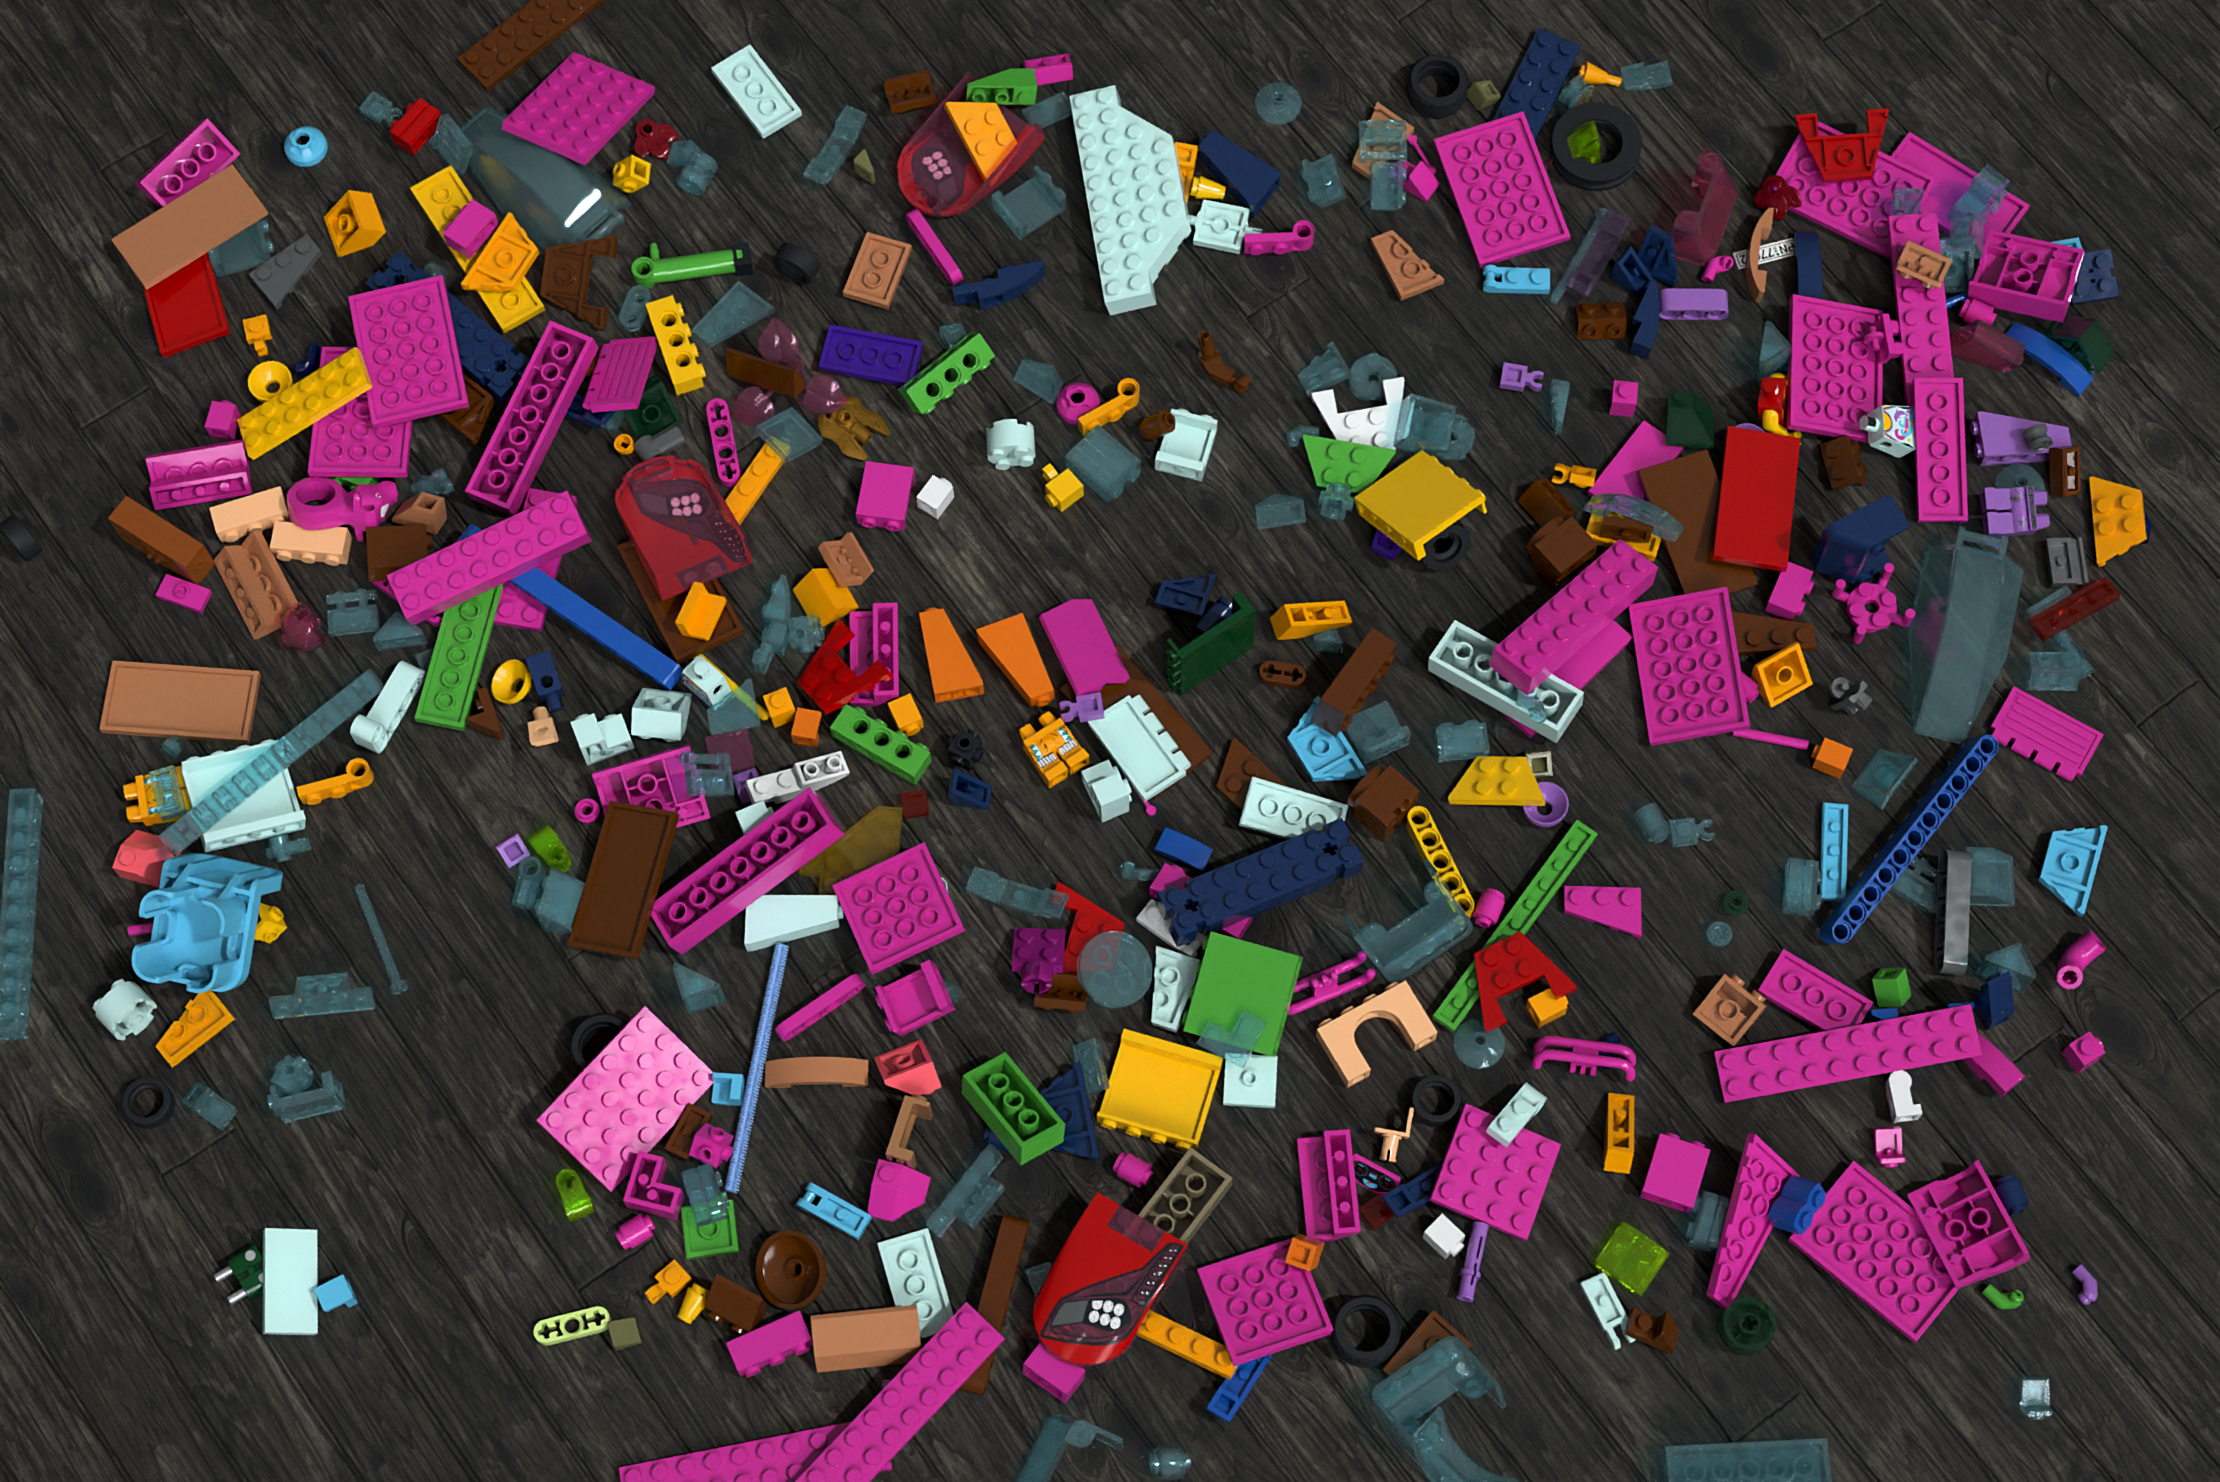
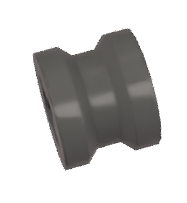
[2023,423,2053,453]

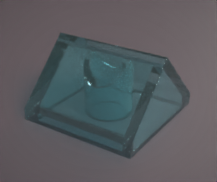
[1758,321,1792,386]
[1851,749,1918,810]
[1975,942,2036,994]
[672,962,725,1014]

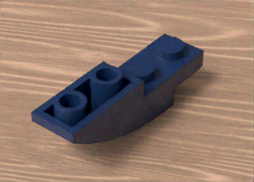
[952,260,1045,310]

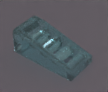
[1549,379,1570,435]

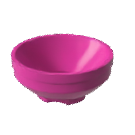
[1056,382,1100,425]

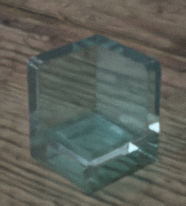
[1891,188,1924,216]

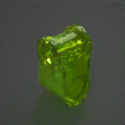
[527,824,572,873]
[556,1169,595,1223]

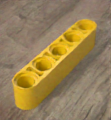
[1406,806,1474,923]

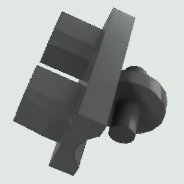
[1829,677,1873,716]

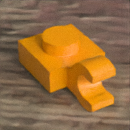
[243,314,272,357]
[1552,463,1597,488]
[645,1259,692,1304]

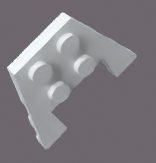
[1311,377,1405,450]

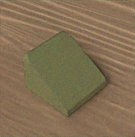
[1467,80,1502,110]
[853,149,875,184]
[1524,748,1553,778]
[607,1317,642,1351]

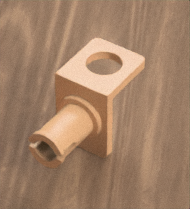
[527,707,559,746]
[1374,1107,1414,1163]

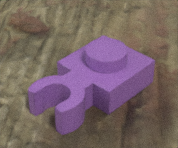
[1500,362,1544,392]
[1059,692,1105,723]

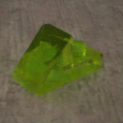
[1567,120,1600,164]

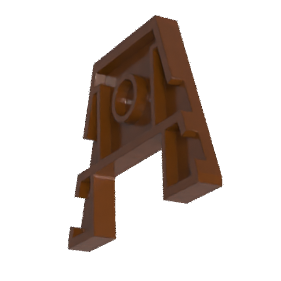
[540,236,618,329]

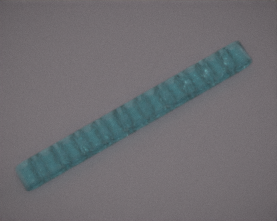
[158,668,385,856]

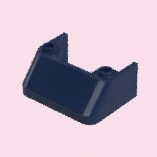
[1810,494,1911,585]

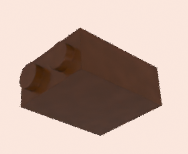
[366,525,432,582]

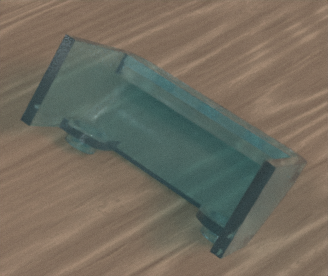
[1343,859,1473,982]
[1372,1336,1507,1468]
[1017,1414,1124,1482]

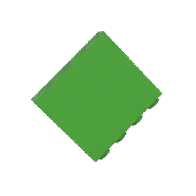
[1182,932,1303,1057]

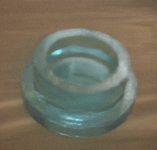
[1706,922,1732,947]

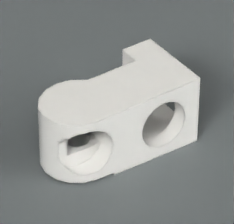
[1885,1070,1922,1123]

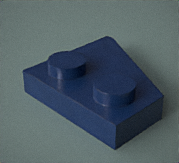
[1638,225,1678,287]
[1155,574,1216,619]

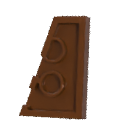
[1381,1310,1473,1388]

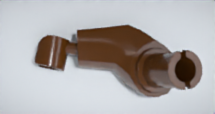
[1197,330,1251,393]

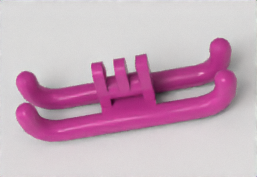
[1288,950,1376,1015]
[1532,1036,1636,1082]

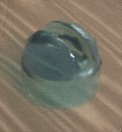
[161,736,184,758]

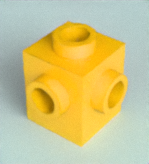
[613,155,651,193]
[254,903,287,944]

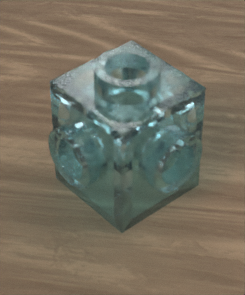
[1318,482,1355,520]
[787,615,825,653]
[270,1055,314,1099]

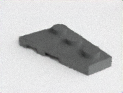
[249,234,322,311]

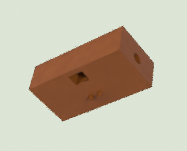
[108,496,215,585]

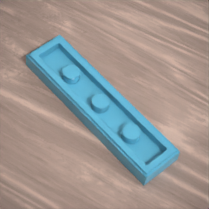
[1819,802,1848,902]

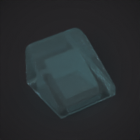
[666,140,701,168]
[939,323,967,349]
[1312,628,1343,653]

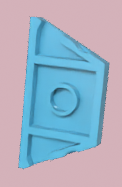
[1287,696,1368,782]
[2038,825,2108,917]

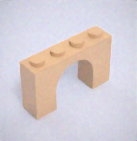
[1316,980,1438,1088]

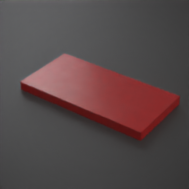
[142,252,231,358]
[1712,426,1800,572]

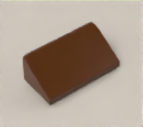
[2049,445,2081,497]

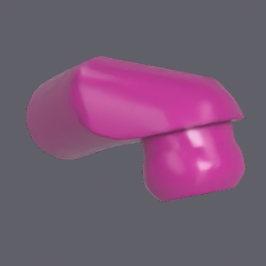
[1701,256,1734,284]

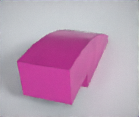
[1963,1032,2025,1097]

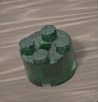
[1718,1297,1777,1356]

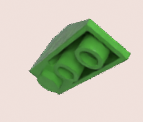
[965,68,1037,105]

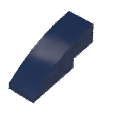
[1630,280,1660,360]

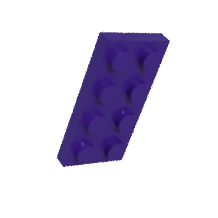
[819,325,923,386]

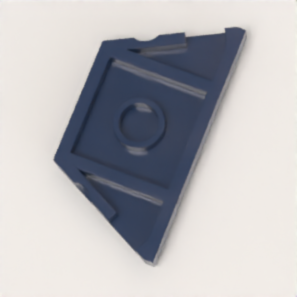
[1039,1062,1101,1160]

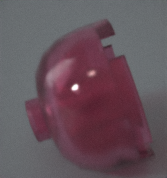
[281,601,329,652]

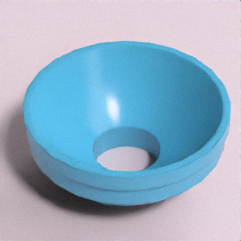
[284,126,328,167]

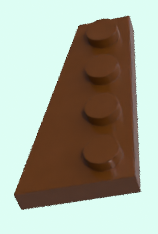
[1732,611,1817,656]

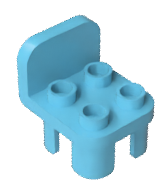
[132,853,283,993]

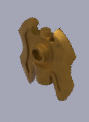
[818,396,890,461]

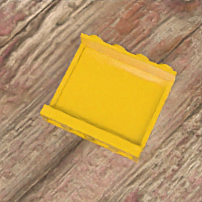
[1354,450,1487,561]
[1097,1029,1223,1152]

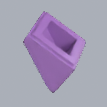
[731,768,759,803]
[494,832,531,868]

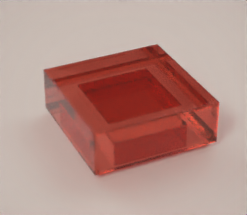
[901,789,930,819]
[1358,1194,1395,1231]

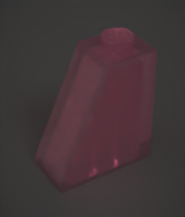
[1950,319,2025,373]

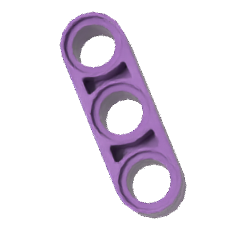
[1659,288,1728,320]

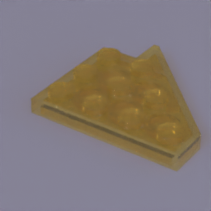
[799,806,903,895]

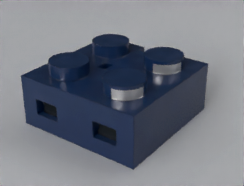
[2069,249,2119,306]

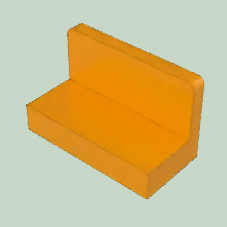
[675,581,727,641]

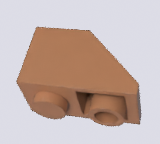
[392,492,447,535]

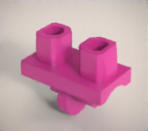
[1863,314,1905,364]

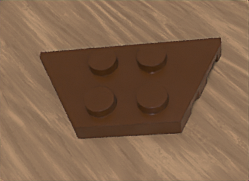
[438,372,495,445]
[1216,738,1288,813]

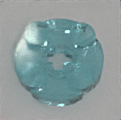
[1349,353,1398,402]
[1426,413,1475,461]

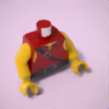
[1758,373,1802,445]

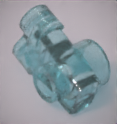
[411,468,454,496]
[266,834,311,863]

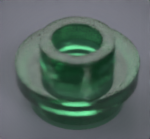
[1723,891,1749,916]

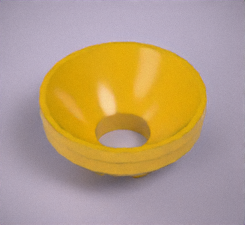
[248,361,293,403]
[491,659,532,704]

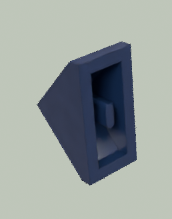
[1611,246,1655,298]
[948,769,992,810]

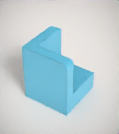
[712,1072,745,1106]
[314,1274,358,1312]

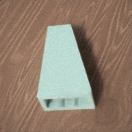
[744,895,844,951]

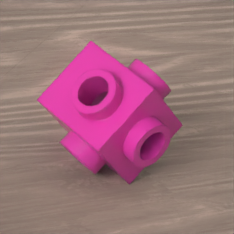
[689,1123,734,1168]

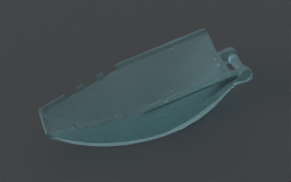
[451,107,632,251]
[1907,526,2024,745]

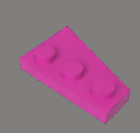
[1563,886,1642,939]

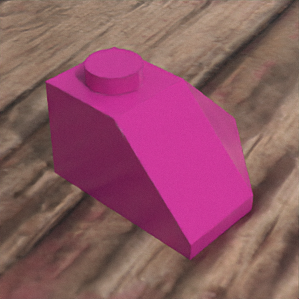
[867,1159,931,1222]

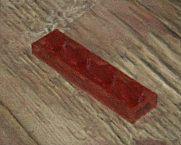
[2027,576,2121,642]

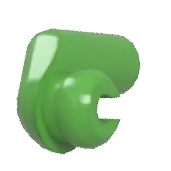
[1982,1284,2024,1309]

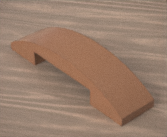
[1745,208,1774,303]
[765,1057,869,1088]

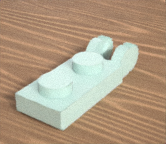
[1580,1272,1636,1350]

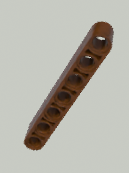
[959,1214,1030,1395]

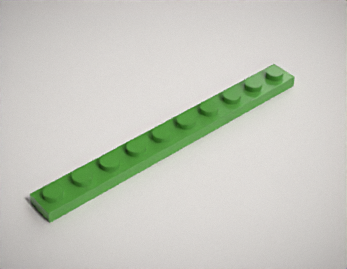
[1432,820,1598,1033]

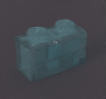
[1434,720,1489,763]
[1782,858,1823,917]
[681,1163,730,1227]
[1685,1191,1731,1254]

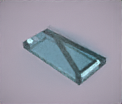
[1013,359,1063,404]
[1255,493,1306,530]

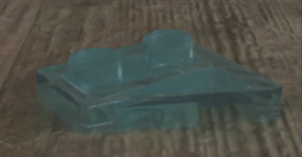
[1298,341,1352,397]
[707,678,761,736]

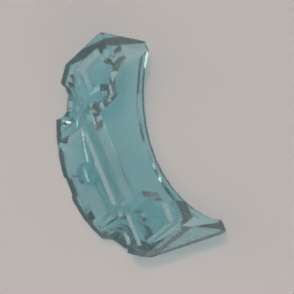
[1413,1406,1519,1482]

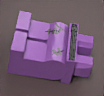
[1980,486,2050,539]

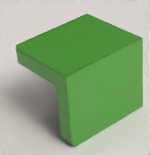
[1872,968,1911,1007]

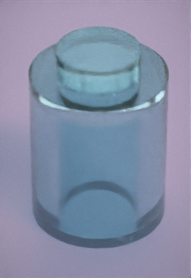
[1634,803,1671,843]

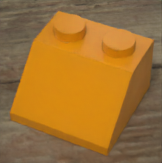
[324,190,386,257]

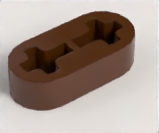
[1259,661,1306,689]

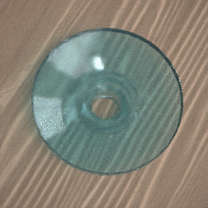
[1255,82,1302,125]
[1995,464,2045,491]
[1453,1018,1505,1069]

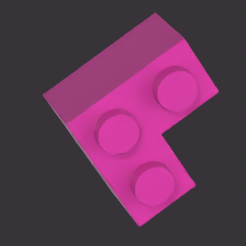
[623,1151,685,1221]

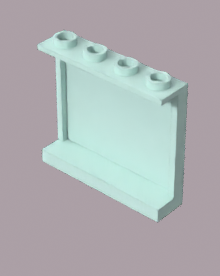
[181,739,306,853]

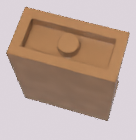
[886,1094,933,1170]

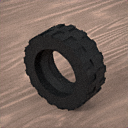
[1421,520,1471,571]

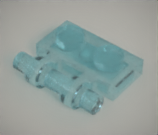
[326,588,380,637]
[1890,856,1937,916]

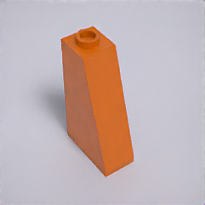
[919,608,984,703]
[976,613,1055,707]

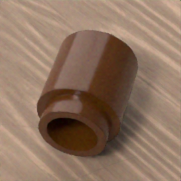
[1140,409,1175,440]

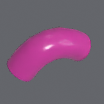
[2056,930,2106,989]

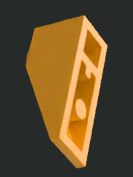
[1270,601,1352,640]
[1603,1093,1634,1174]

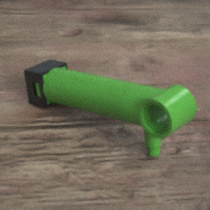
[631,242,753,289]

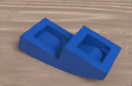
[1153,827,1213,873]

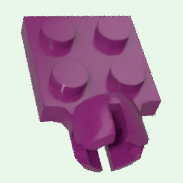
[1012,928,1066,994]

